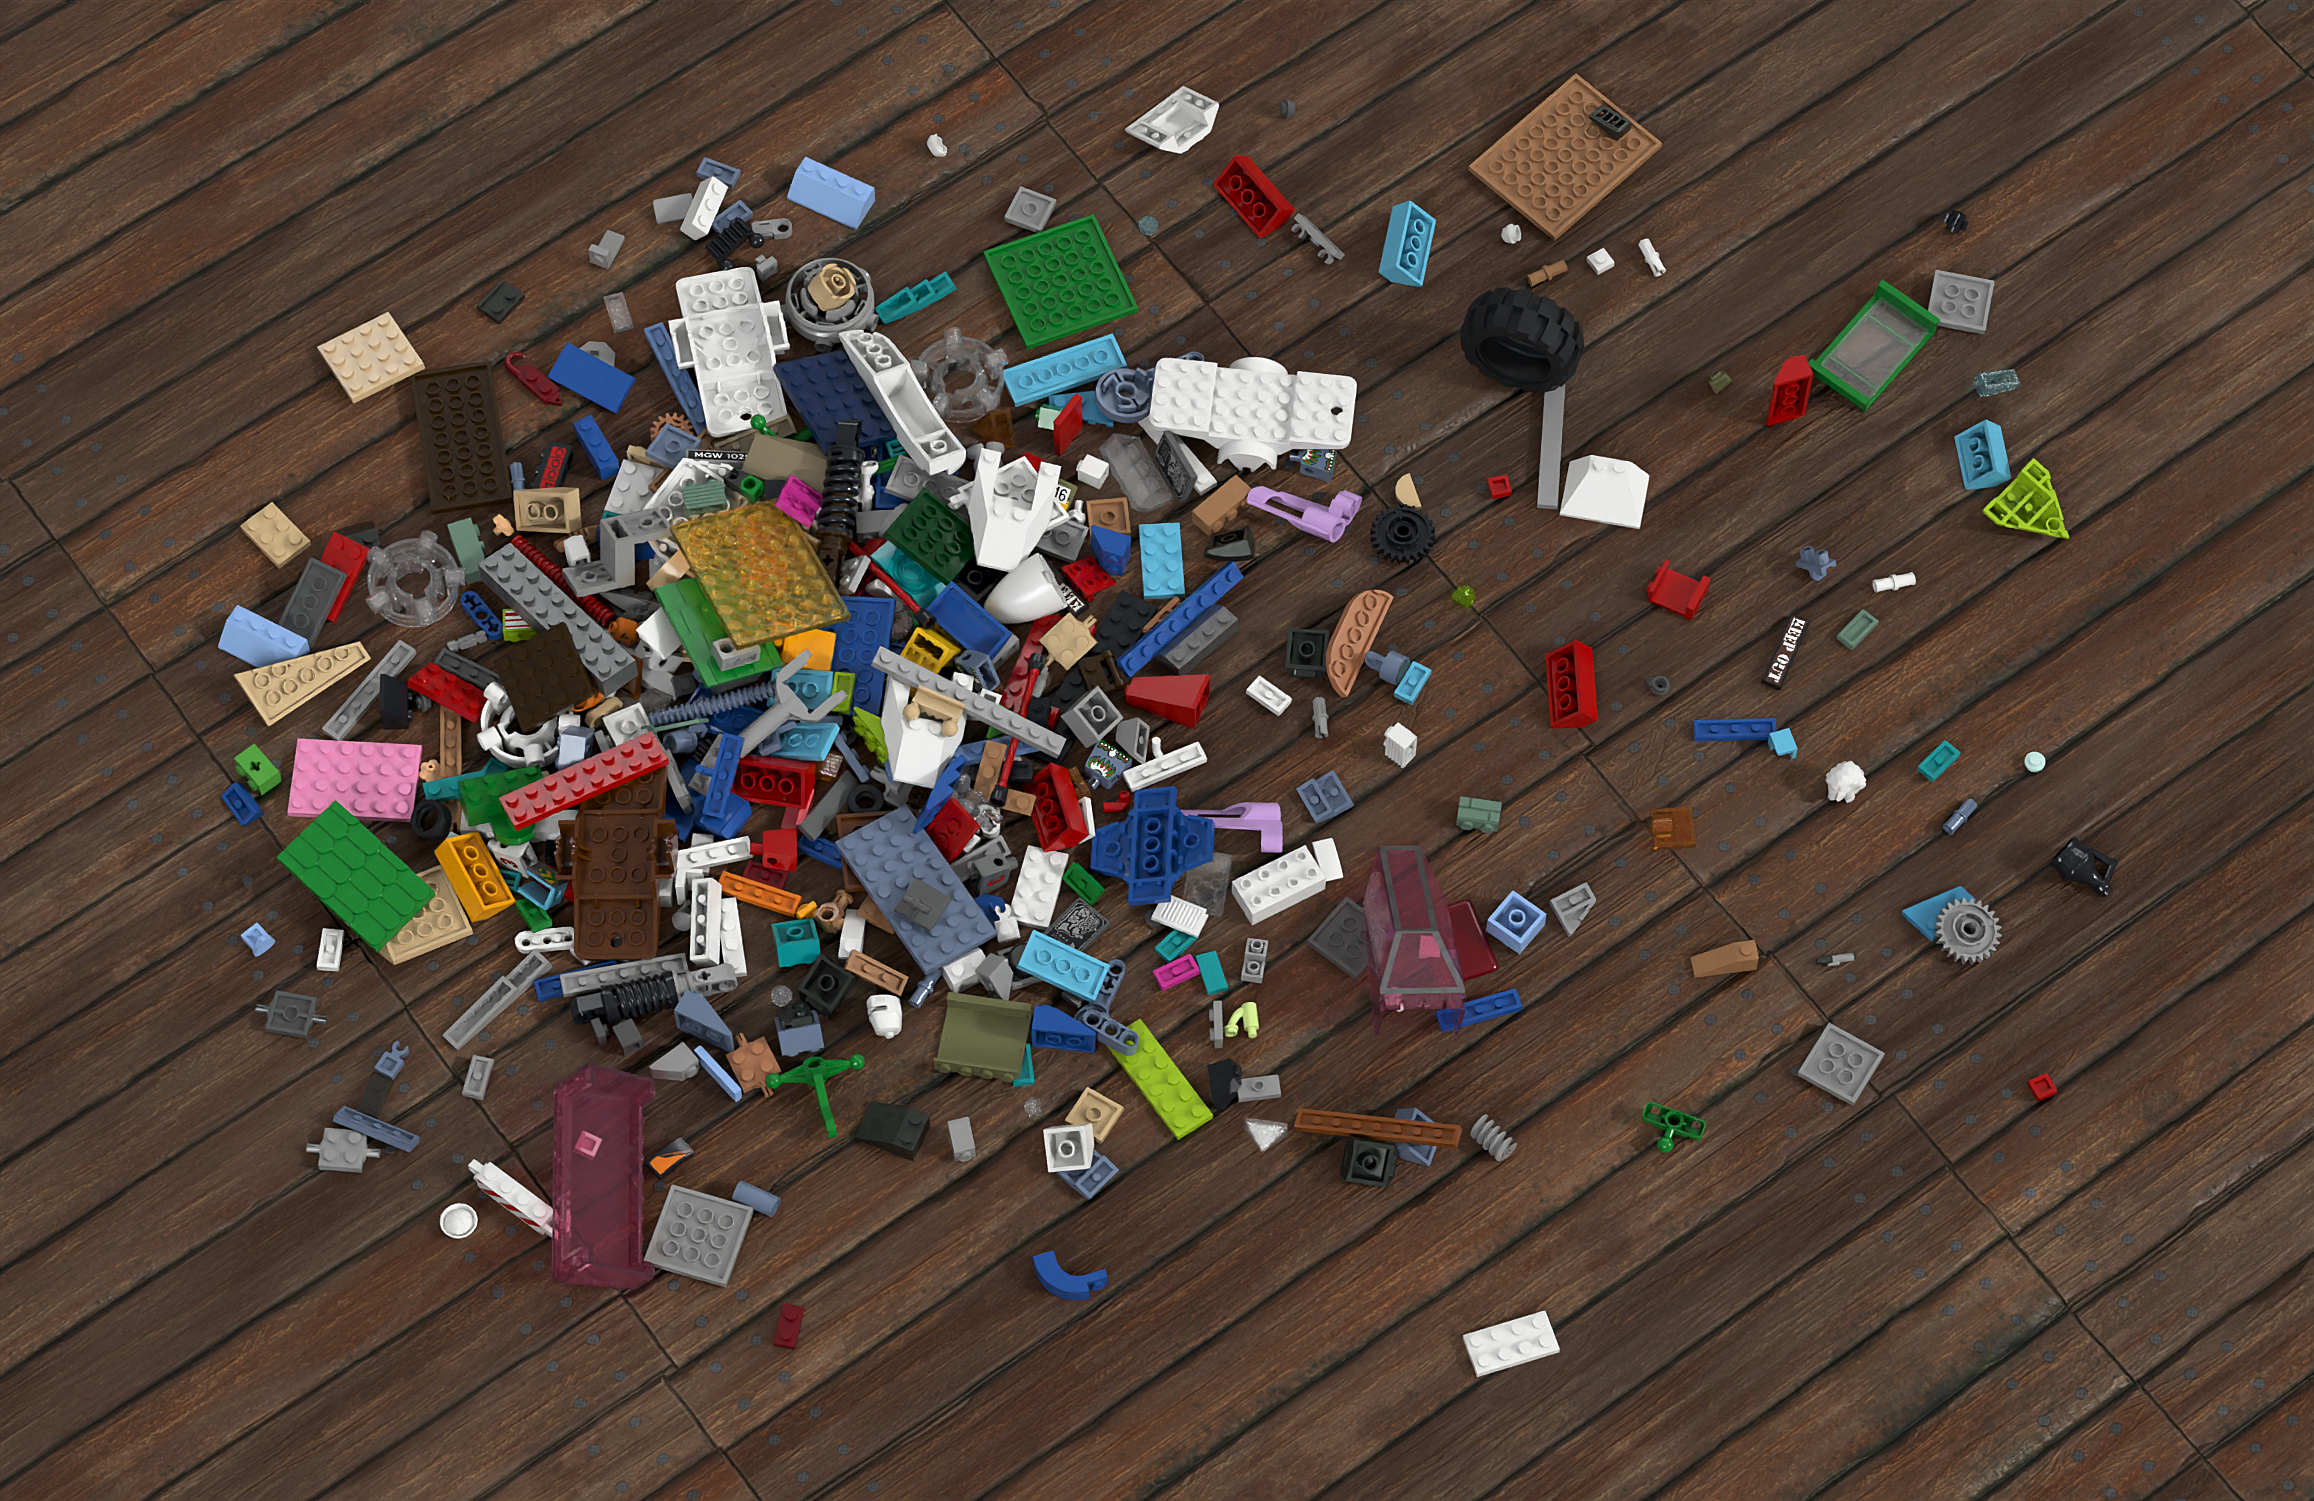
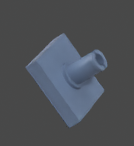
[645,423,702,470]

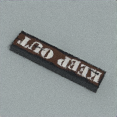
[1028,551,1089,618]
[1761,614,1810,690]

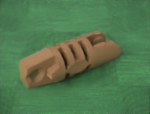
[553,524,600,553]

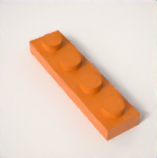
[718,871,802,918]

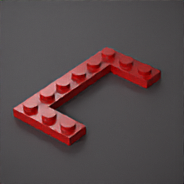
[999,615,1096,730]

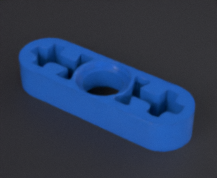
[460,591,503,640]

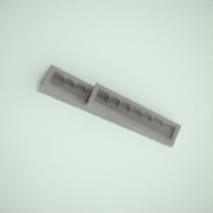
[442,949,553,1050]

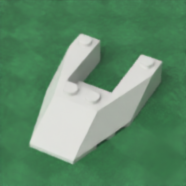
[968,448,1061,572]
[881,672,974,789]

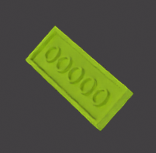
[1106,1019,1213,1140]

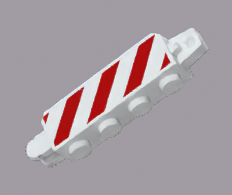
[468,1159,568,1240]

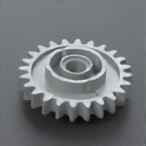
[1934,897,2002,965]

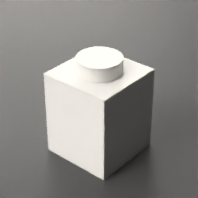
[1076,454,1109,489]

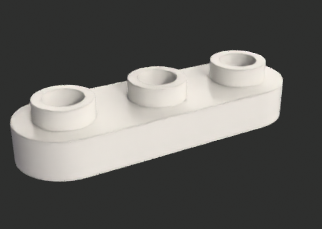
[515,927,574,954]

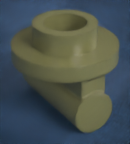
[1708,370,1732,394]

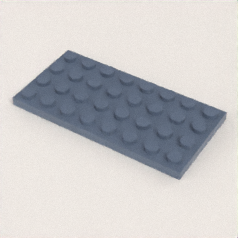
[835,804,997,975]

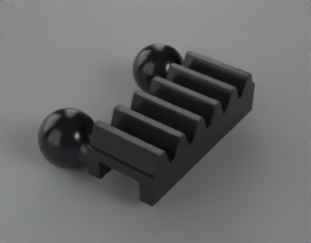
[705,217,765,271]

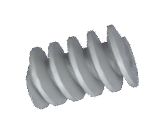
[1470,1114,1517,1161]

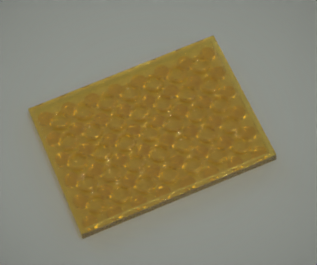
[670,498,851,651]

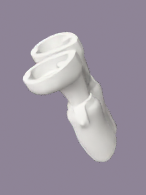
[852,461,879,518]

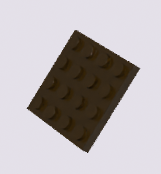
[493,622,596,734]

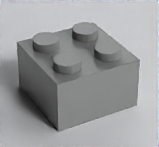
[1061,686,1123,748]

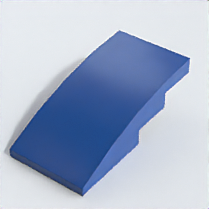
[912,754,968,835]

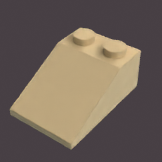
[513,487,582,533]

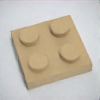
[1065,1087,1124,1144]

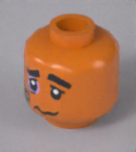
[608,617,639,647]

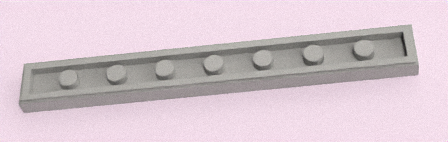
[1537,384,1565,509]

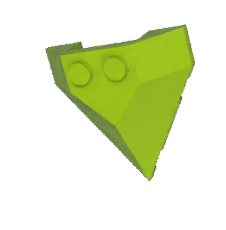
[1982,458,2069,539]

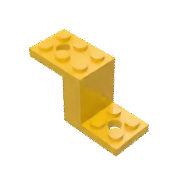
[885,624,966,698]

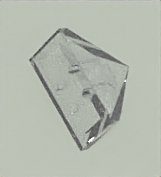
[1244,1118,1288,1153]

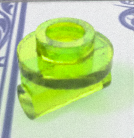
[1452,585,1476,609]

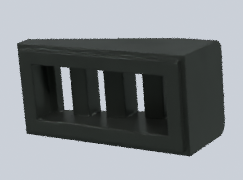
[1589,104,1631,141]

